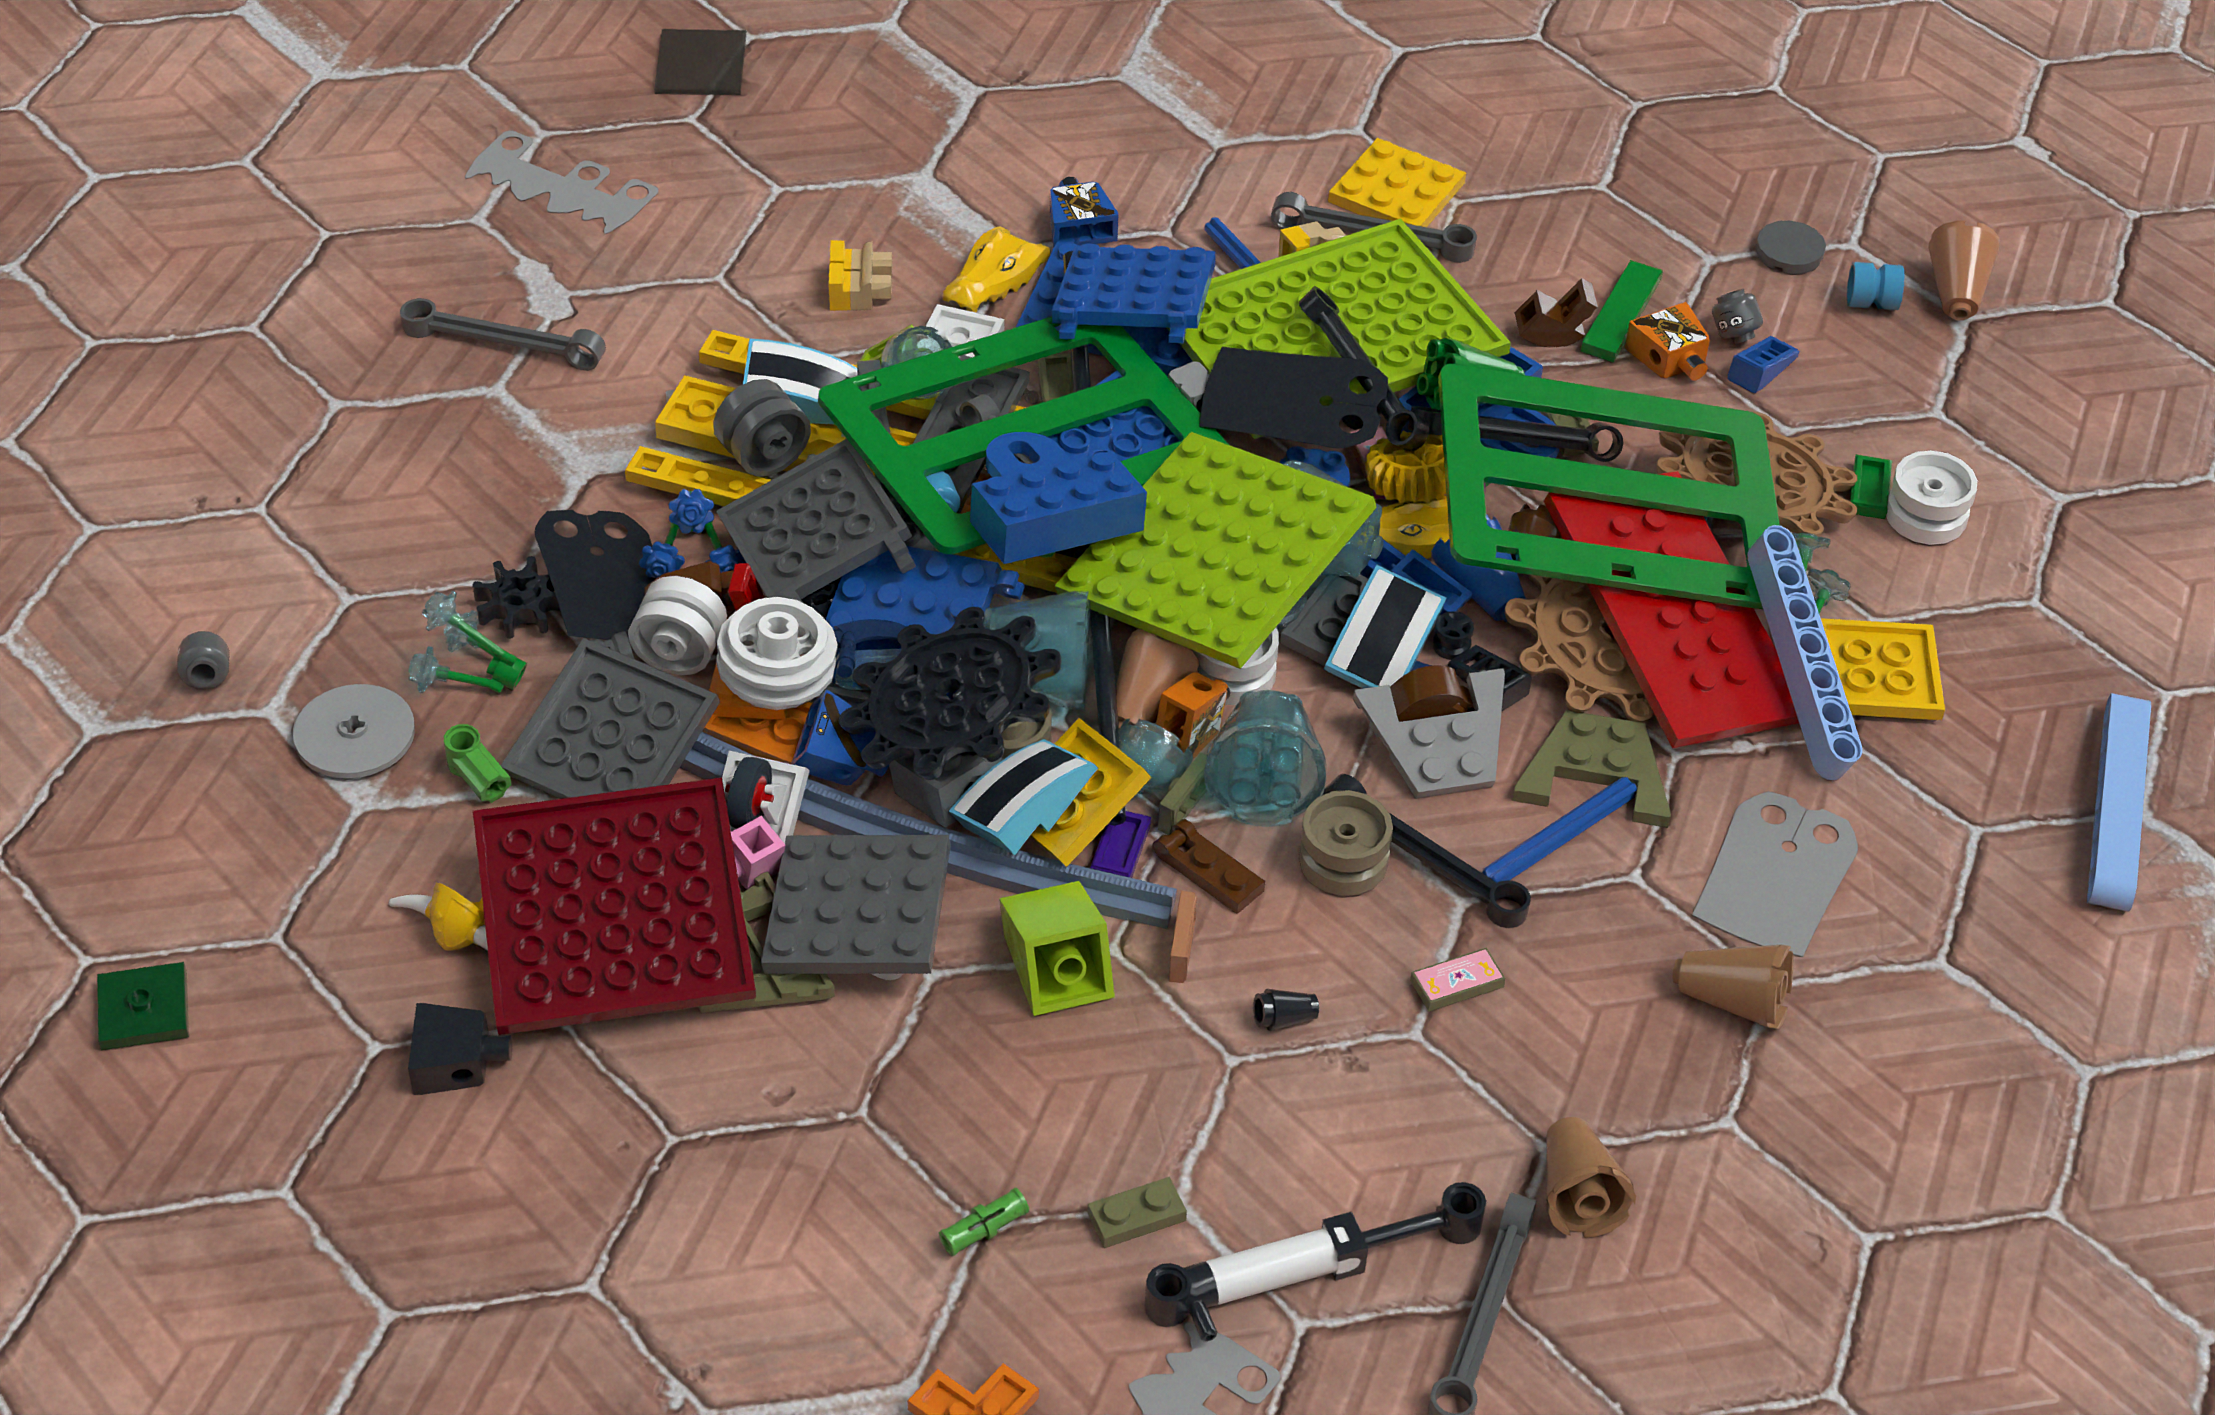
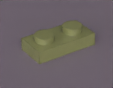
[1087,1176,1187,1248]

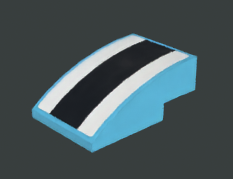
[743,338,857,424]
[1323,565,1446,689]
[949,739,1098,855]

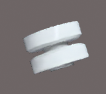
[1886,450,1978,545]
[628,576,727,675]
[1193,628,1279,705]

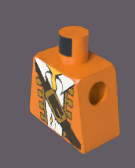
[1625,302,1710,380]
[1152,672,1230,769]

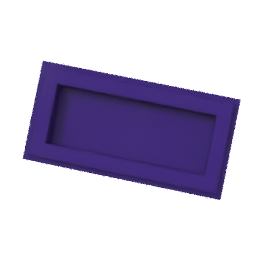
[1090,811,1151,878]

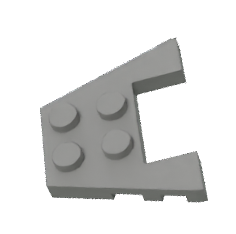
[1353,668,1505,799]

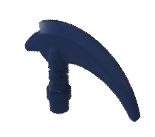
[834,619,906,678]

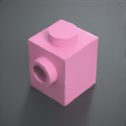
[731,816,786,890]

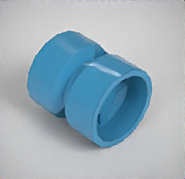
[1847,262,1905,310]

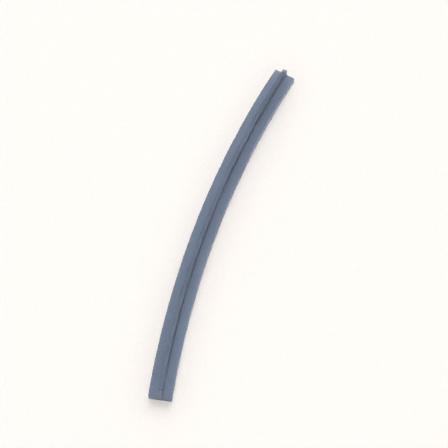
[680,732,1177,929]

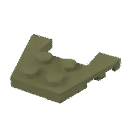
[1512,710,1671,828]
[698,871,835,1013]

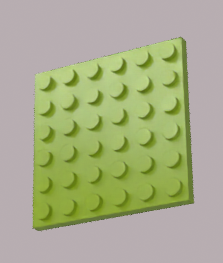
[1055,432,1377,669]

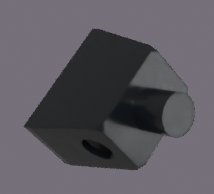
[408,1003,512,1095]

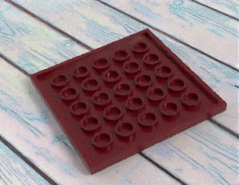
[473,777,756,1035]

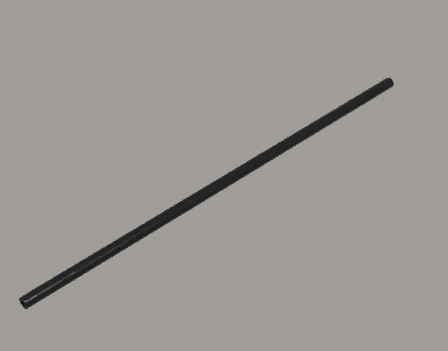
[1063,251,1126,825]

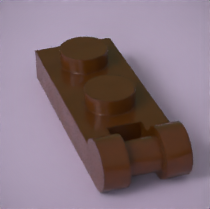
[1153,819,1265,914]

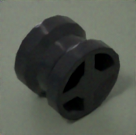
[1433,611,1474,660]

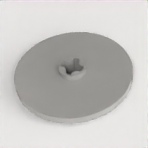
[293,684,415,778]

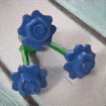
[639,489,746,578]

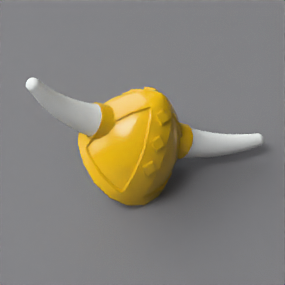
[389,882,488,951]

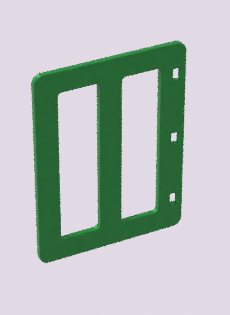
[818,317,1229,554]
[1438,364,1780,610]

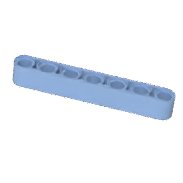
[1747,525,1862,780]
[2087,693,2151,912]

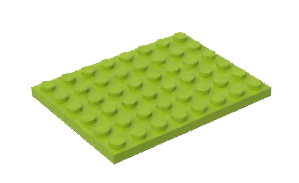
[1166,218,1511,439]

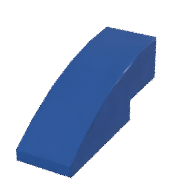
[1352,537,1473,616]

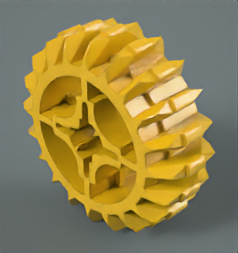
[1365,430,1446,504]

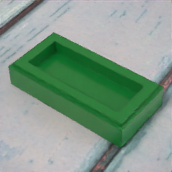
[1850,455,1892,519]

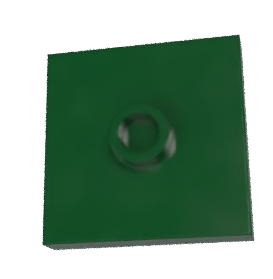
[97,962,189,1051]

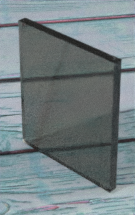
[654,29,747,95]

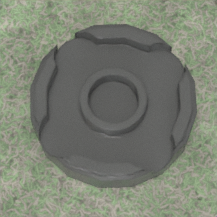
[1755,220,1826,274]

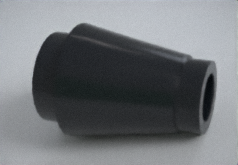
[1253,988,1319,1031]

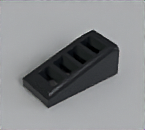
[1448,645,1532,711]

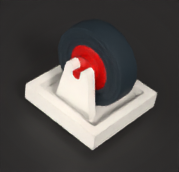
[722,751,810,844]

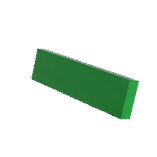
[1581,260,1663,362]

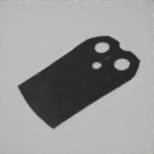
[1200,347,1388,449]
[534,510,657,640]

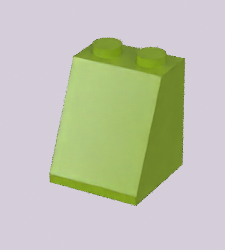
[999,881,1115,1016]

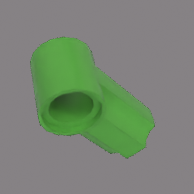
[444,724,511,803]

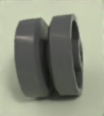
[713,379,811,477]

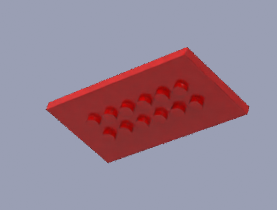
[1543,471,1799,749]

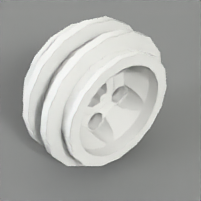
[716,597,838,710]

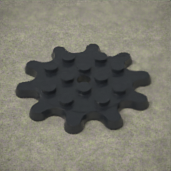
[838,607,1062,780]

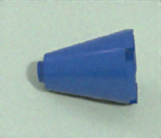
[1431,514,1527,622]

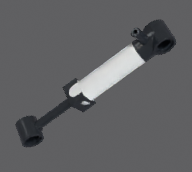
[1145,1182,1486,1342]

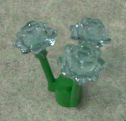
[408,590,528,694]

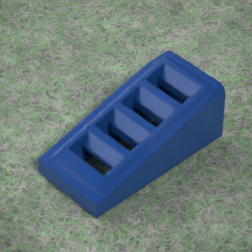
[1728,336,1800,393]

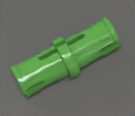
[939,1188,1029,1256]

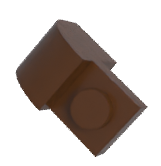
[1514,278,1598,347]
[1390,665,1474,722]

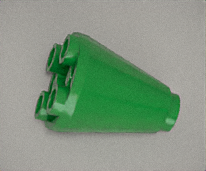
[1417,338,1525,410]

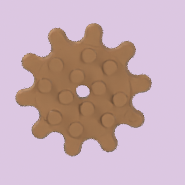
[1656,412,1857,542]
[1504,574,1653,723]

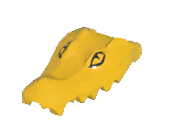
[942,227,1050,313]
[1341,496,1450,559]

